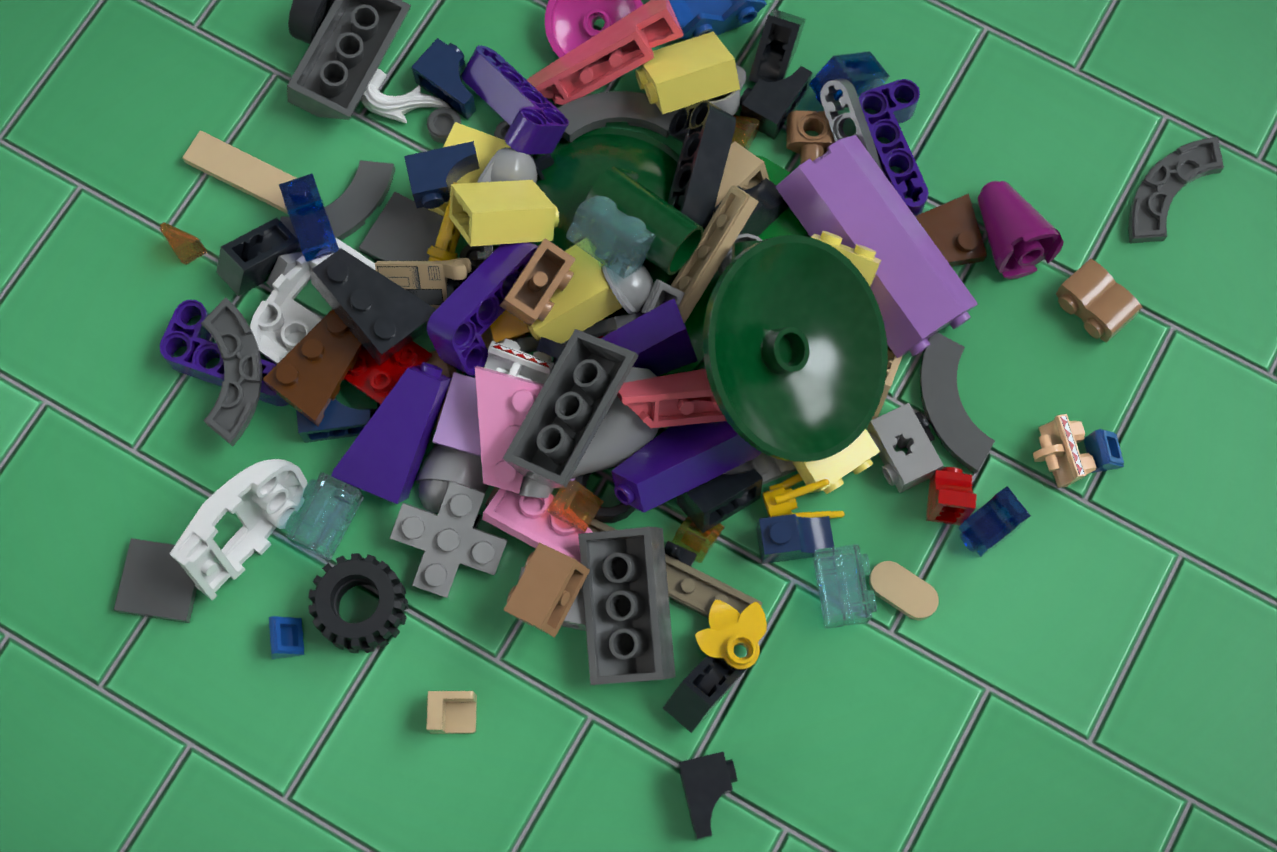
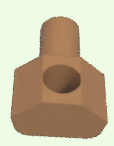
[786,111,835,165]

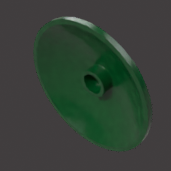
[530,128,704,319]
[703,235,888,462]

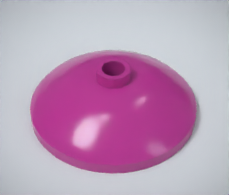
[545,0,643,58]

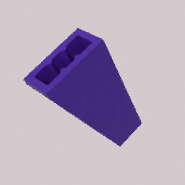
[600,298,698,376]
[331,362,452,504]
[611,421,762,513]

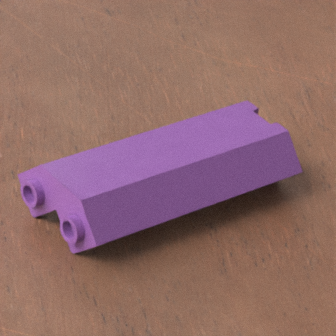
[776,135,978,358]

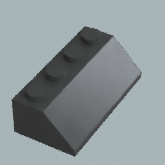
[287,0,411,120]
[503,329,638,488]
[579,527,676,685]

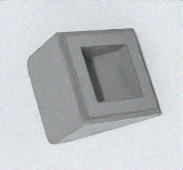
[641,279,685,314]

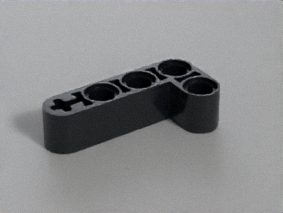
[667,100,736,232]

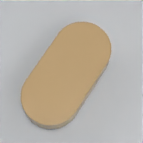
[869,561,939,620]

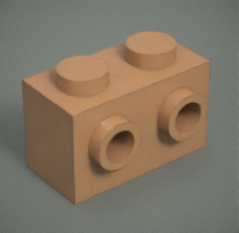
[500,238,576,326]
[504,542,590,638]

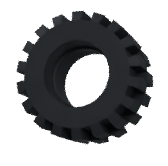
[308,553,408,653]

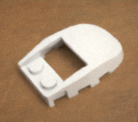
[250,233,376,364]
[170,459,308,600]

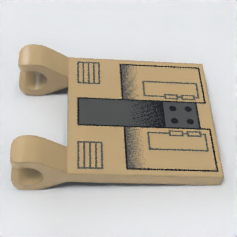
[375,258,472,309]

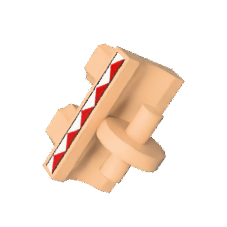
[1033,414,1097,488]

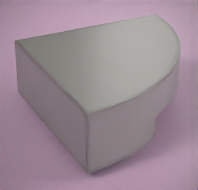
[267,252,304,289]

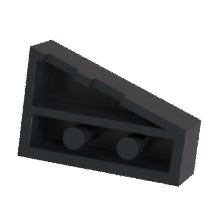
[311,248,436,366]

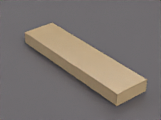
[182,130,319,216]
[671,185,759,323]

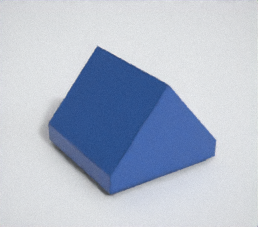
[1084,429,1124,473]
[269,616,304,659]

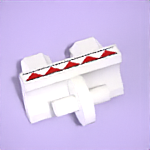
[484,338,554,384]

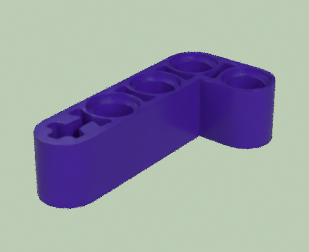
[461,45,569,154]
[854,79,929,216]
[427,242,538,375]
[159,299,289,406]

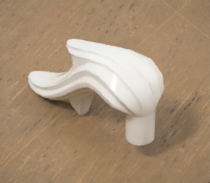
[361,69,451,123]

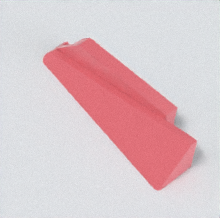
[526,0,683,105]
[617,369,727,428]

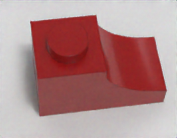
[926,467,977,526]

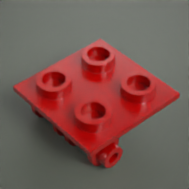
[344,341,433,405]

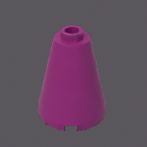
[977,181,1064,279]

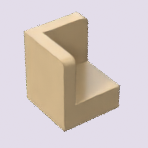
[427,691,477,734]

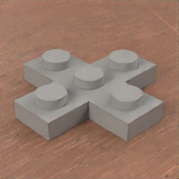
[390,480,507,598]

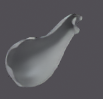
[519,367,659,498]
[415,444,489,513]

